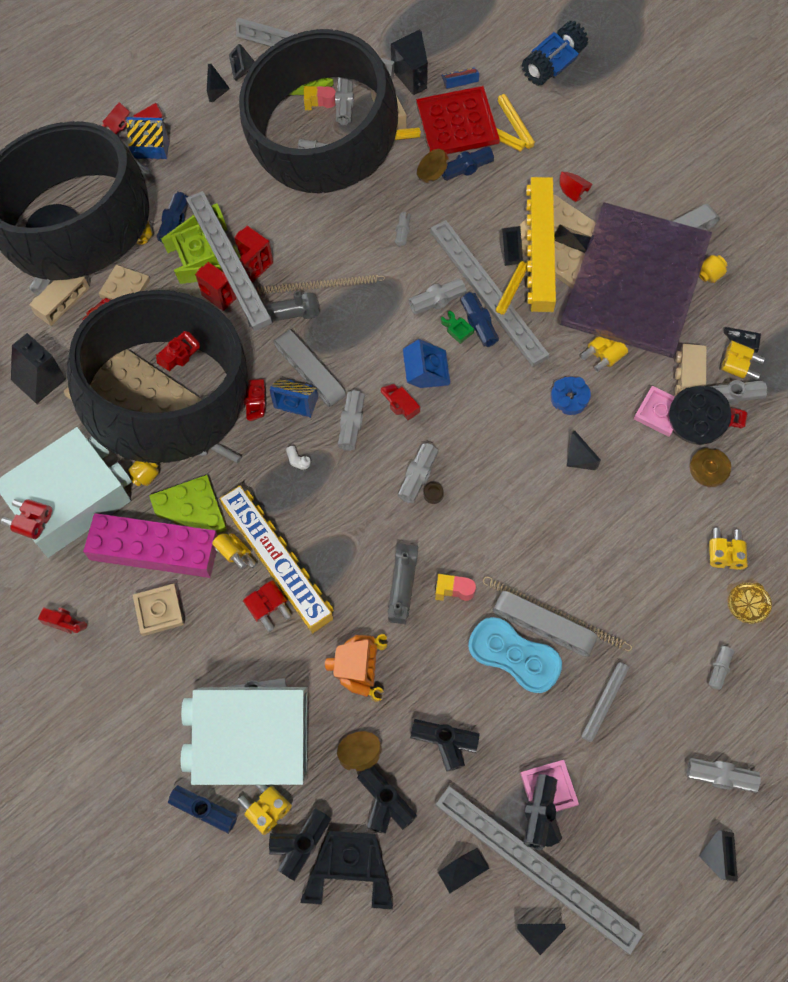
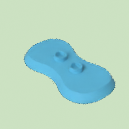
[468,617,562,693]

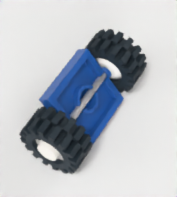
[522,20,588,86]

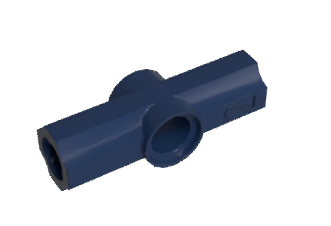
[442,146,494,180]
[156,191,188,243]
[461,292,499,347]
[168,785,238,834]

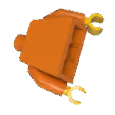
[325,634,387,702]

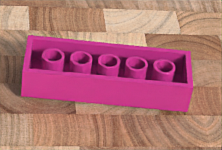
[83,513,218,578]

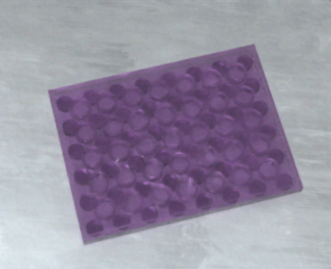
[560,202,712,358]

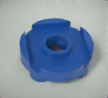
[551,377,591,415]

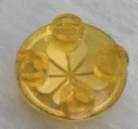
[728,583,772,624]

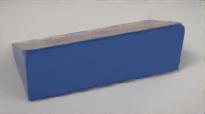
[442,67,479,89]

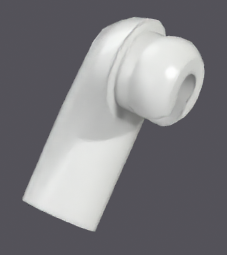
[286,446,311,470]

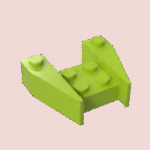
[161,203,241,284]

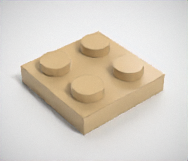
[98,265,150,300]
[133,584,184,636]

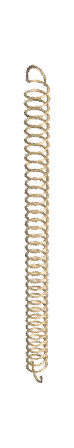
[254,275,385,295]
[483,577,632,651]

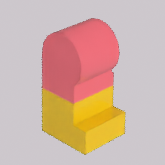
[304,86,336,110]
[435,574,476,601]

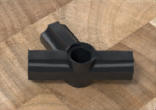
[410,719,480,772]
[357,766,417,834]
[524,774,562,850]
[269,808,332,882]

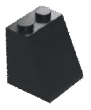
[391,29,428,95]
[11,333,66,404]

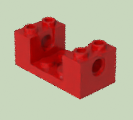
[195,226,273,311]

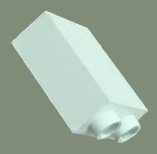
[0,427,132,558]
[181,687,308,785]

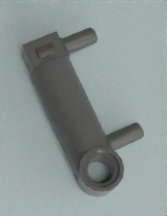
[247,291,320,327]
[388,543,418,625]

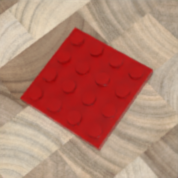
[416,86,500,154]

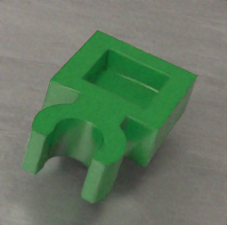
[441,311,474,344]

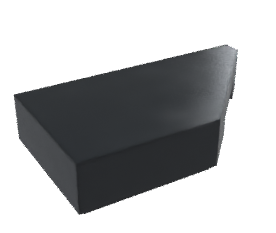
[723,327,761,353]

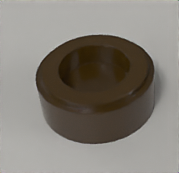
[423,483,444,504]

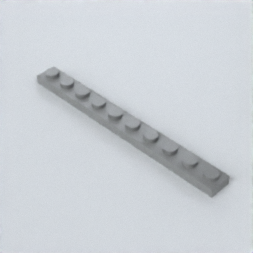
[236,18,395,79]
[186,191,272,331]
[430,220,549,367]
[435,786,643,955]

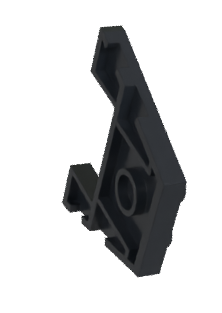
[301,831,393,910]

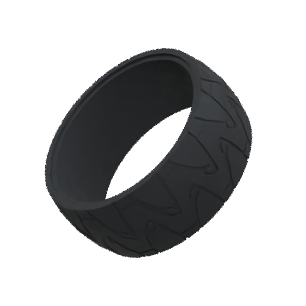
[239,29,398,193]
[0,121,149,280]
[67,290,248,463]

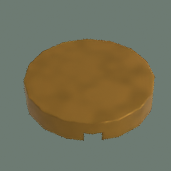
[417,149,449,183]
[690,448,731,487]
[337,731,382,771]

